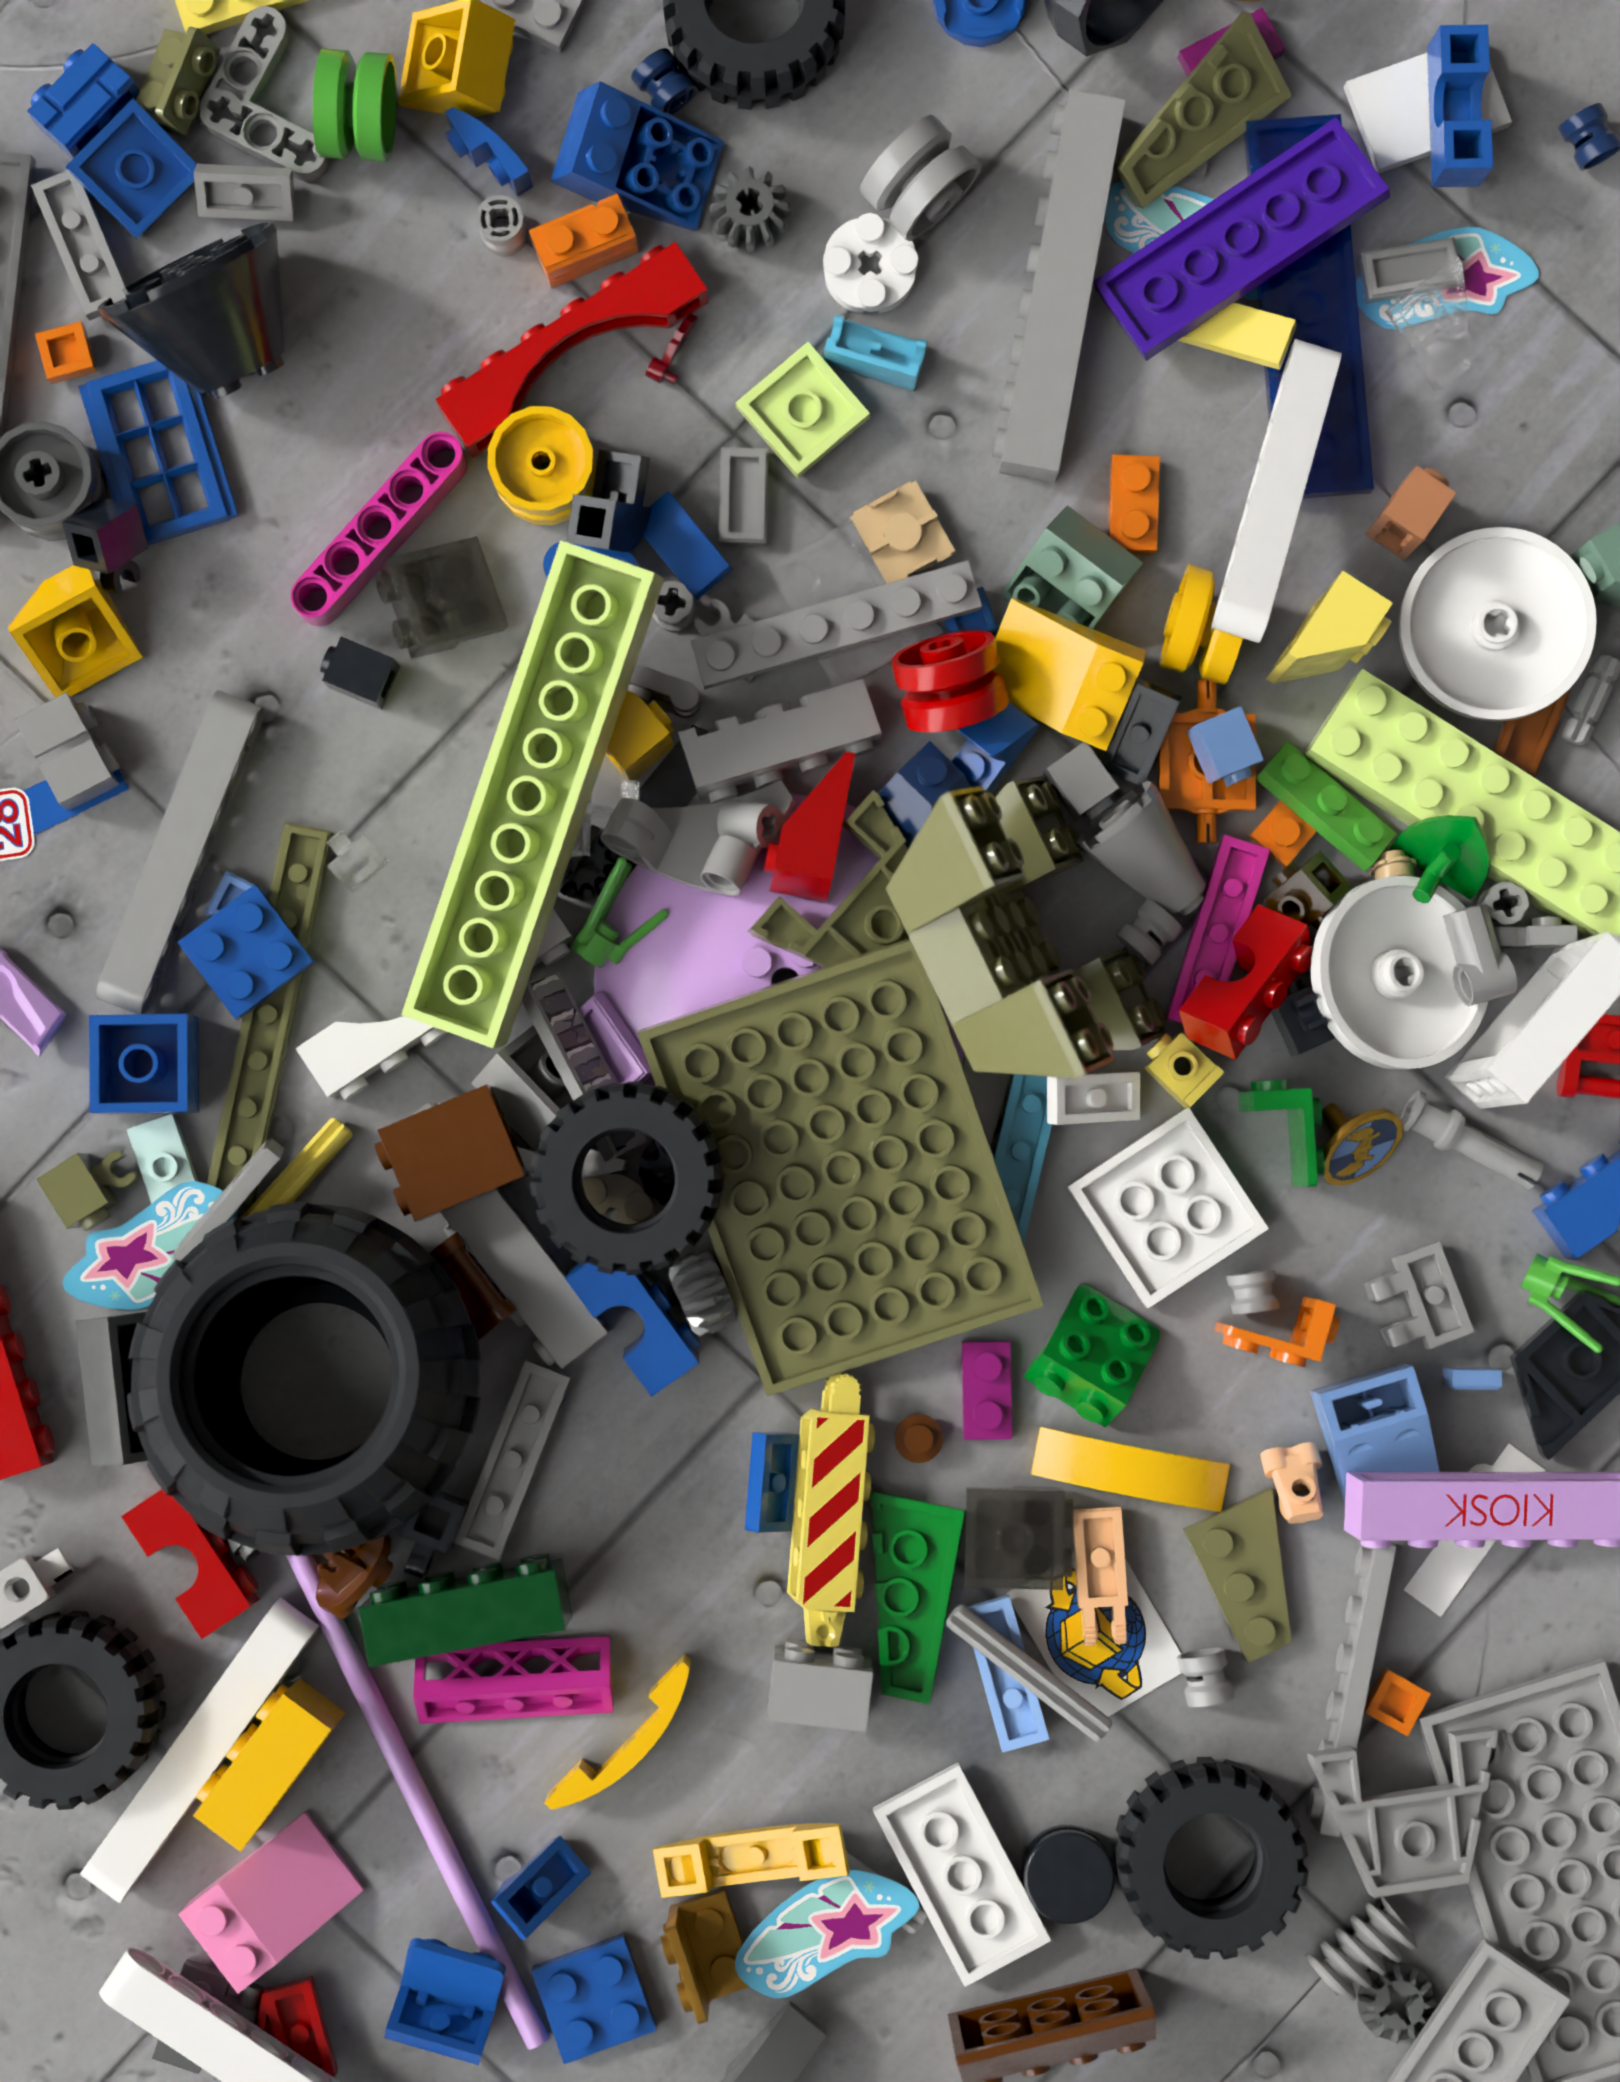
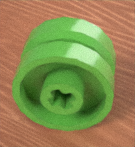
[312,48,397,162]

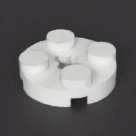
[823,213,918,314]

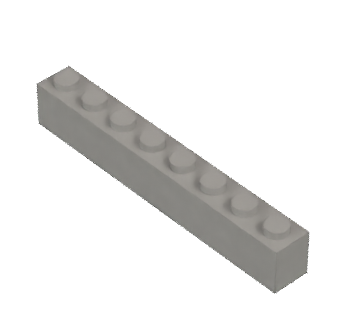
[993,89,1126,483]

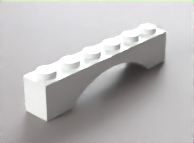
[295,908,575,1100]

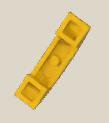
[1031,1426,1230,1512]
[544,1654,691,1810]
[653,1823,850,1898]

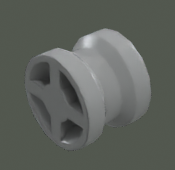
[1226,1269,1280,1315]

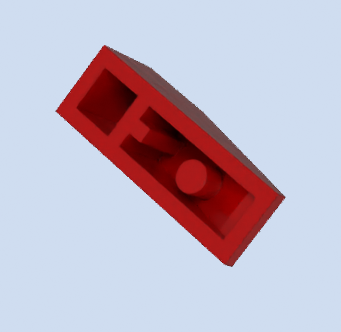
[764,752,855,902]

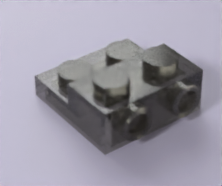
[376,536,509,659]
[964,1486,1073,1590]

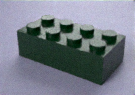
[358,1553,573,1667]

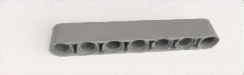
[96,690,265,1014]

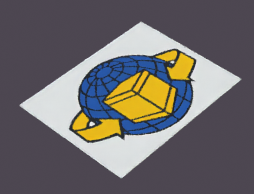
[1006,1553,1181,1717]

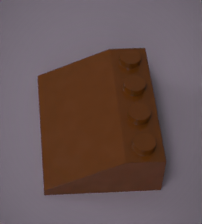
[948,1968,1156,2082]

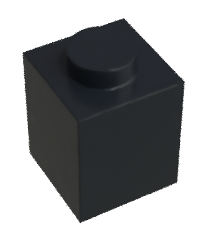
[320,636,400,710]

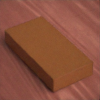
[1492,690,1571,778]

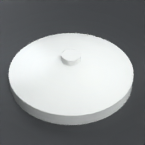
[1398,527,1597,722]
[1311,876,1488,1070]

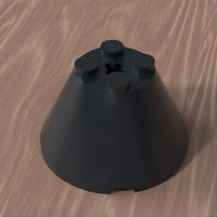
[98,220,284,399]

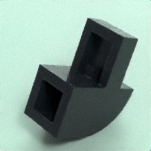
[566,449,652,552]

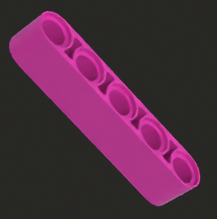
[290,431,467,627]

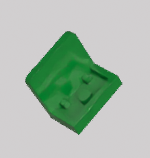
[1238,1080,1325,1187]
[1023,1284,1160,1427]

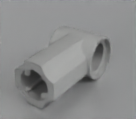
[1443,903,1517,1007]

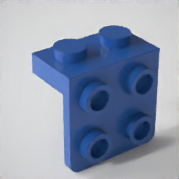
[384,1938,506,2065]

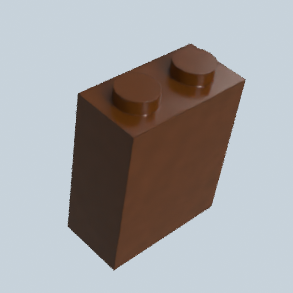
[374,1084,529,1222]

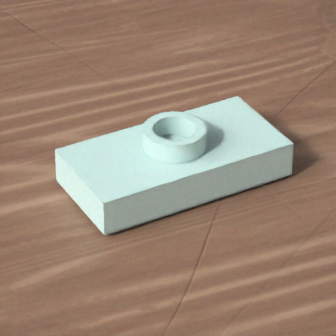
[126,1114,198,1204]

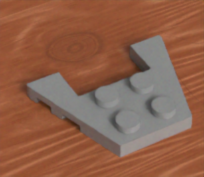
[1307,1726,1498,1898]

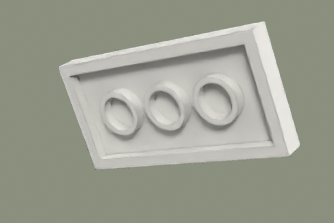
[873,1762,1051,1987]

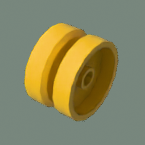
[488,406,597,525]
[1159,563,1243,685]

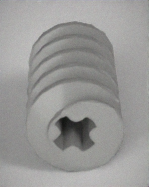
[1305,1897,1417,2001]

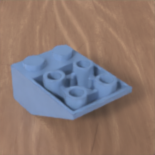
[1310,1363,1440,1506]

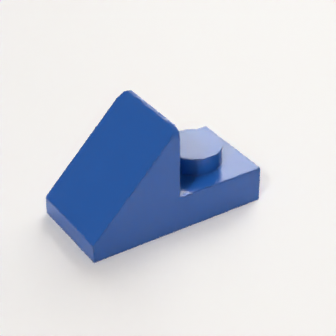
[951,702,1041,794]
[491,1835,591,1940]

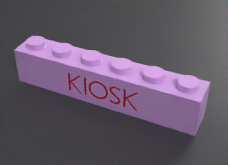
[1344,1472,1620,1548]

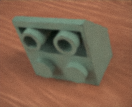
[1000,505,1143,629]

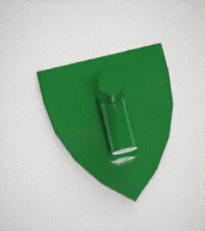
[1388,815,1491,903]

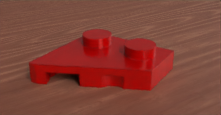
[258,1975,338,2077]

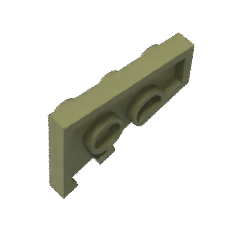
[1182,1487,1292,1663]

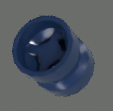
[631,48,697,115]
[1558,103,1620,171]

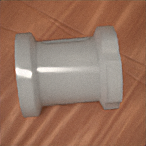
[653,580,695,632]
[1475,881,1529,927]

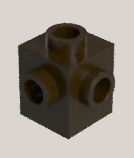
[1263,850,1352,931]

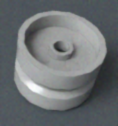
[860,114,982,241]

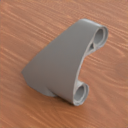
[601,780,796,896]

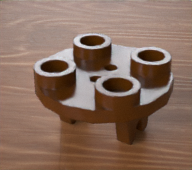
[316,1533,393,1619]

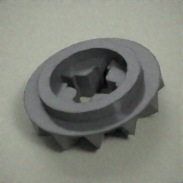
[1357,1961,1437,2043]

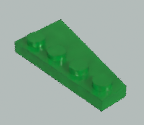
[870,1490,967,1705]

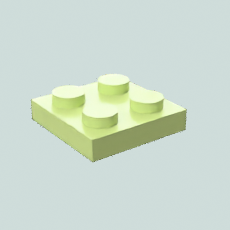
[736,342,870,479]

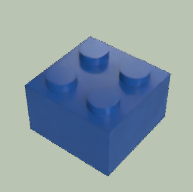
[89,1014,199,1115]

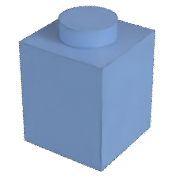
[1186,706,1264,787]

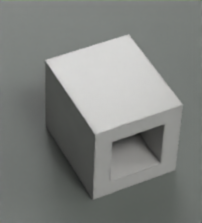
[1043,742,1119,821]

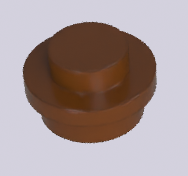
[894,1414,943,1463]

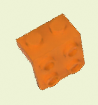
[1214,1296,1340,1368]

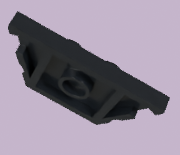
[1510,1291,1620,1460]

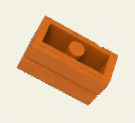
[529,194,639,289]

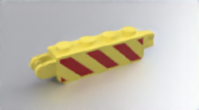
[787,1373,875,1647]

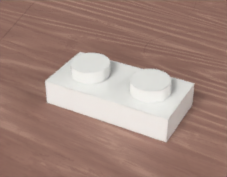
[1047,1071,1140,1125]

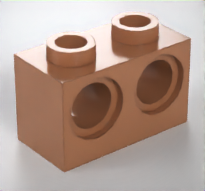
[1365,465,1456,561]

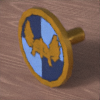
[1322,1103,1403,1186]

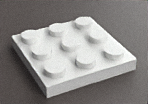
[1066,1108,1269,1308]

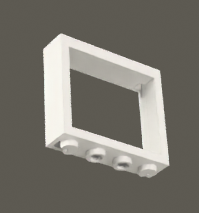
[1444,932,1620,1109]

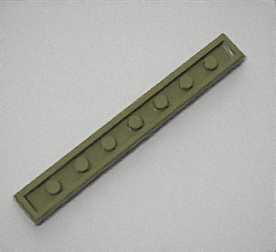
[207,822,334,1208]

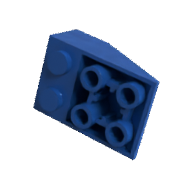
[550,81,724,231]

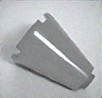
[1076,781,1206,916]

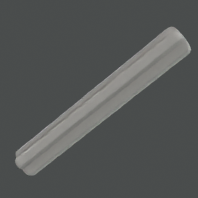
[946,1604,1112,1742]

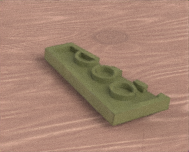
[1114,12,1292,208]

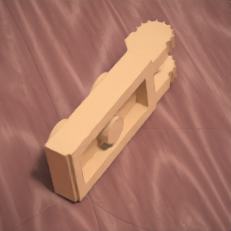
[1071,1506,1128,1646]

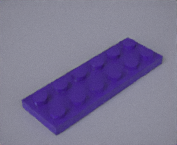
[1093,117,1390,361]

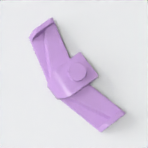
[0,948,67,1057]

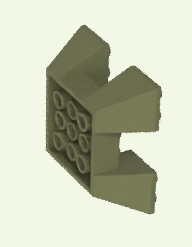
[886,776,1168,1078]

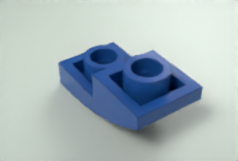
[445,107,533,197]
[643,491,733,600]

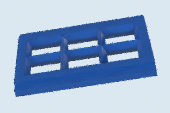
[78,360,239,546]

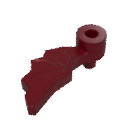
[645,313,698,385]

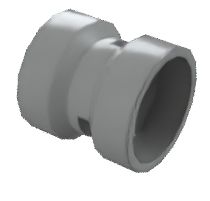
[476,194,528,256]
[1115,899,1183,967]
[1177,1647,1235,1707]

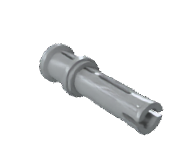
[1400,1090,1544,1190]

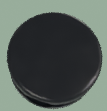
[1021,1825,1115,1924]

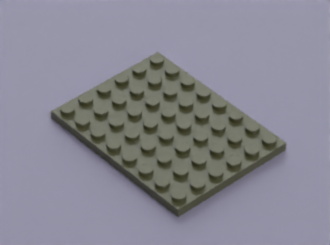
[637,938,1044,1396]

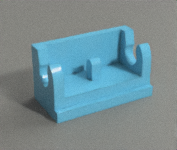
[824,314,928,391]

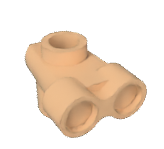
[1260,1442,1323,1524]

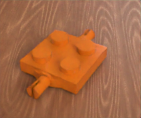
[1157,679,1256,844]

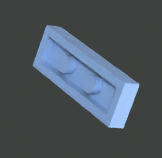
[966,1595,1049,1753]

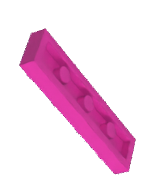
[1166,835,1270,1024]

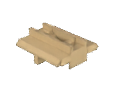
[849,481,955,584]

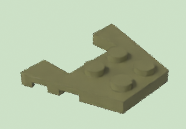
[748,790,909,967]

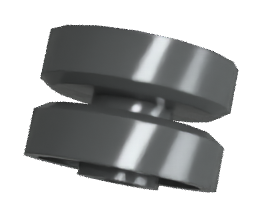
[0,421,107,541]

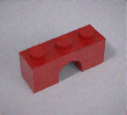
[1178,904,1313,1060]
[121,1489,260,1639]

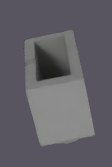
[14,692,120,811]

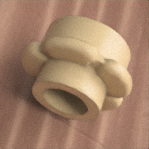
[1370,850,1417,880]

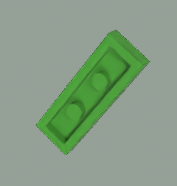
[1256,740,1397,872]

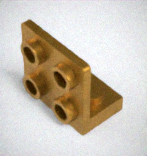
[660,1886,749,2025]

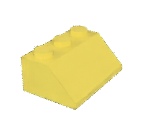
[1266,571,1393,684]

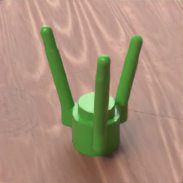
[571,857,669,968]
[1520,1253,1620,1353]

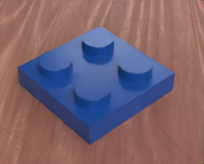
[66,99,197,240]
[177,884,316,1021]
[531,1933,657,2064]

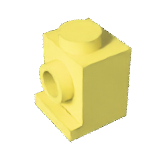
[1144,1032,1224,1108]

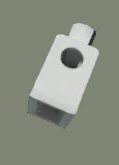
[0,1547,74,1632]

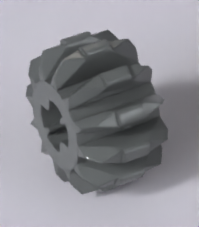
[709,166,791,253]
[668,1251,737,1336]

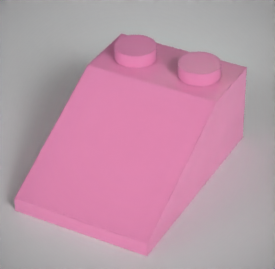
[178,1811,365,1994]

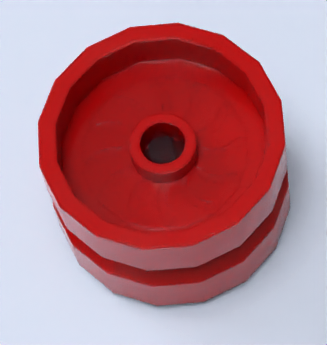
[890,630,1010,732]

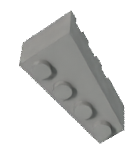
[678,679,882,804]

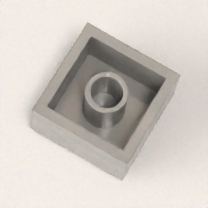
[767,1640,873,1732]

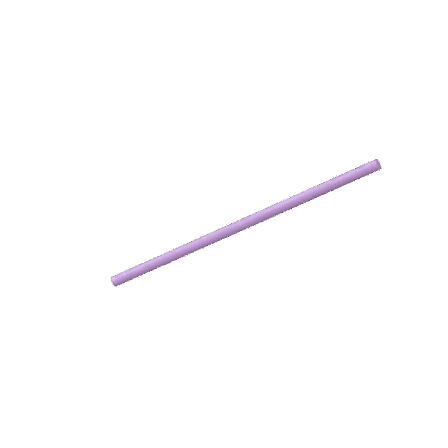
[286,1555,550,2050]

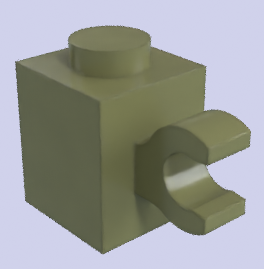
[36,1151,140,1231]

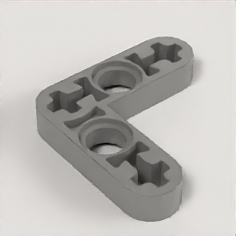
[199,6,329,182]

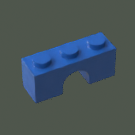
[1427,24,1493,188]
[565,1263,701,1397]

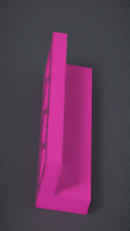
[413,1636,614,1724]

